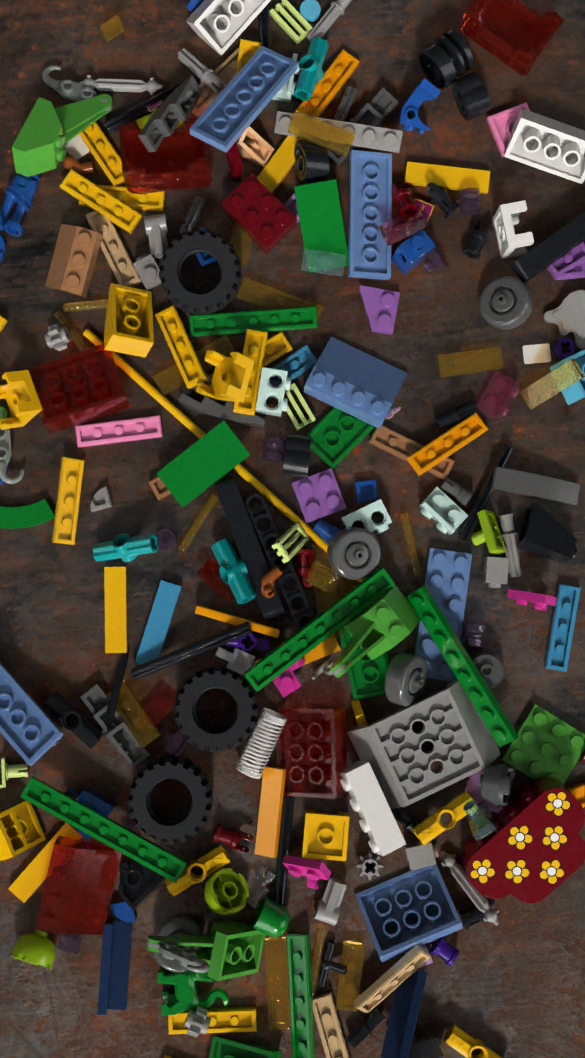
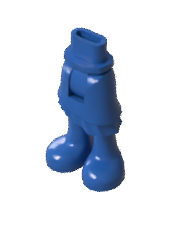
[0,174,40,236]

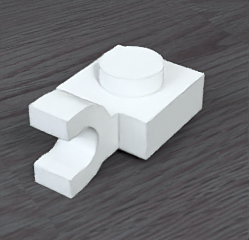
[215,647,255,675]

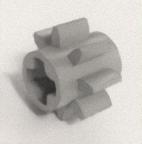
[45,323,71,351]
[356,851,384,880]
[184,1006,211,1038]

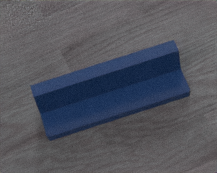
[97,919,133,1015]
[381,970,427,1058]

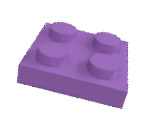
[291,468,346,523]

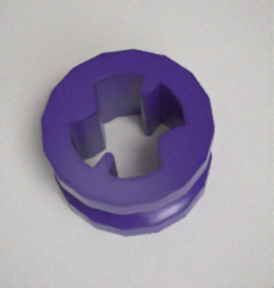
[554,338,575,359]

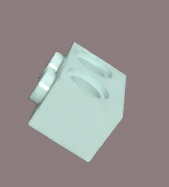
[256,367,291,417]
[341,499,392,534]

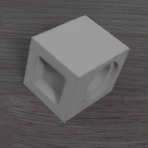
[482,557,509,588]
[404,841,439,870]

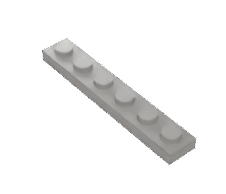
[274,111,403,153]

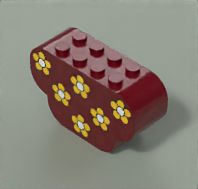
[461,777,585,904]

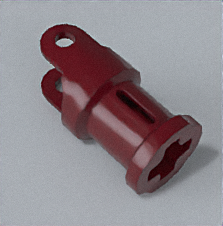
[392,183,418,218]
[297,549,316,587]
[212,823,254,853]

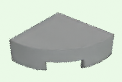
[90,486,113,512]

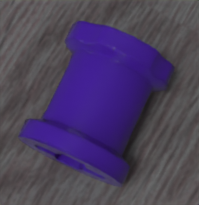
[430,937,459,966]

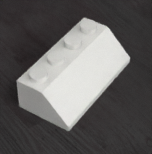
[186,0,271,55]
[504,108,585,184]
[340,761,406,856]

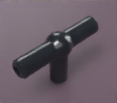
[317,941,348,987]

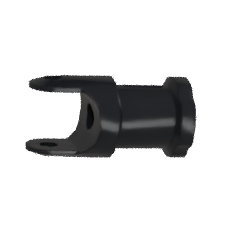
[427,183,460,219]
[462,220,494,260]
[458,898,500,931]

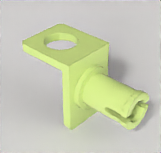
[0,756,28,788]

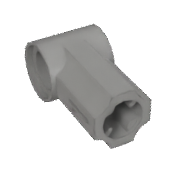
[144,213,168,258]
[314,877,347,926]

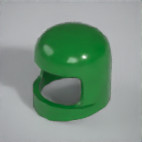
[252,896,290,937]

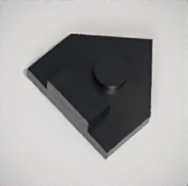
[118,862,165,910]

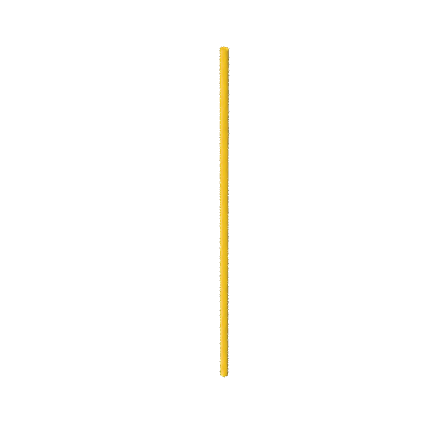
[83,328,367,582]

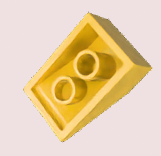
[104,283,154,358]

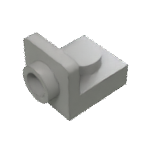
[133,254,161,291]

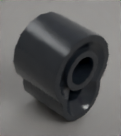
[451,71,491,121]
[294,140,329,181]
[283,434,312,478]

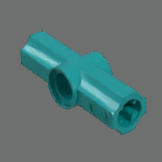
[293,37,329,101]
[92,533,159,562]
[211,539,256,604]

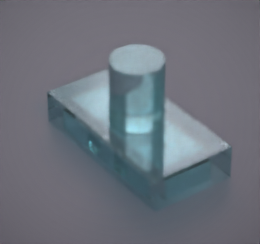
[300,249,346,277]
[463,800,496,841]

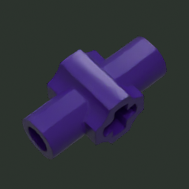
[226,633,270,652]

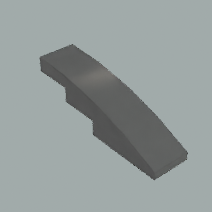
[138,75,203,153]
[326,88,399,165]
[178,393,266,428]
[491,467,580,505]
[80,682,150,768]

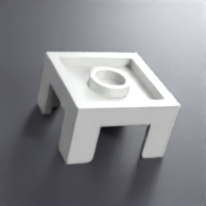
[493,200,534,259]

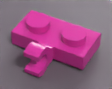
[507,589,557,611]
[272,658,305,698]
[282,855,331,889]

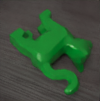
[157,968,230,1016]

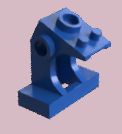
[397,78,441,135]

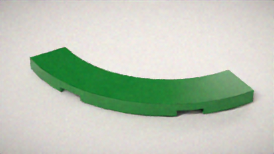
[0,499,55,529]

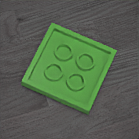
[501,703,585,784]

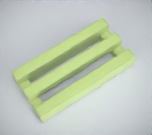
[269,0,313,44]
[285,383,316,431]
[272,522,310,563]

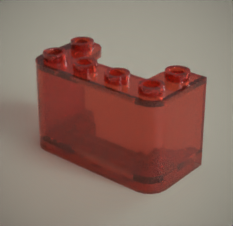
[460,0,565,76]
[119,118,212,194]

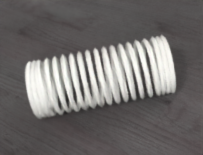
[236,708,287,779]

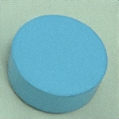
[300,0,321,23]

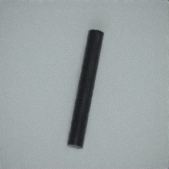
[105,653,129,718]

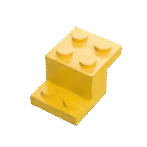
[0,800,46,861]

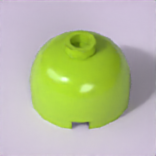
[204,868,249,915]
[9,930,56,970]

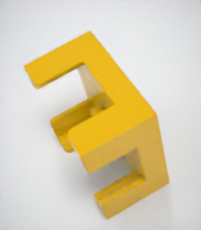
[195,350,255,403]
[0,370,42,430]
[302,809,350,861]

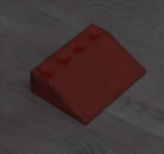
[27,343,131,435]
[276,707,348,799]
[34,835,122,935]

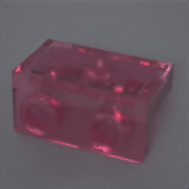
[379,216,430,246]
[476,371,521,421]

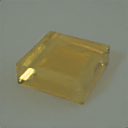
[100,15,124,42]

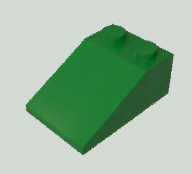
[209,1036,283,1058]

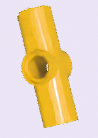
[412,791,477,845]
[164,845,231,897]
[443,1024,503,1058]

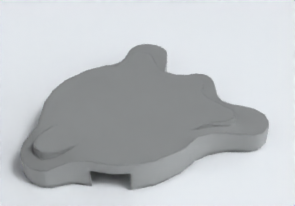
[544,290,585,349]

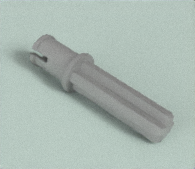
[307,0,352,42]
[178,48,226,95]
[499,513,522,578]

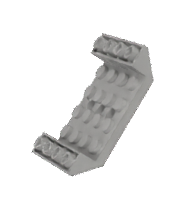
[347,679,501,809]

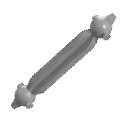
[79,75,163,96]
[441,850,499,926]

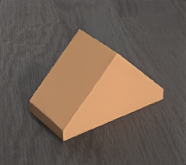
[236,126,274,167]

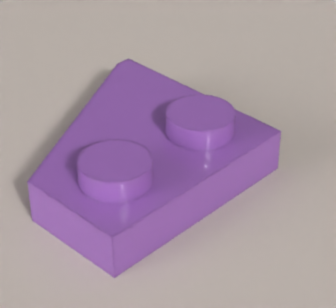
[547,242,585,280]
[359,285,400,335]

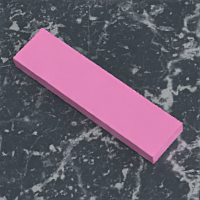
[75,415,163,448]

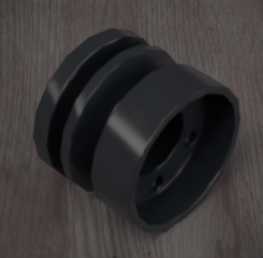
[418,29,474,90]

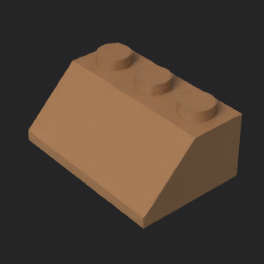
[45,224,103,298]

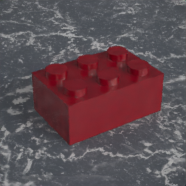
[222,174,297,255]

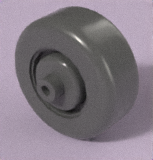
[479,276,533,330]
[327,527,381,580]
[385,652,427,707]
[151,916,205,972]

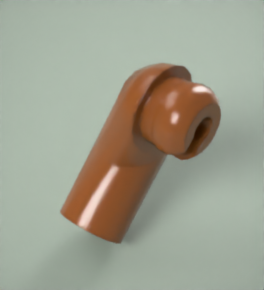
[63,154,94,175]
[261,565,283,598]

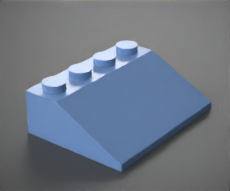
[304,337,407,429]
[355,865,463,962]

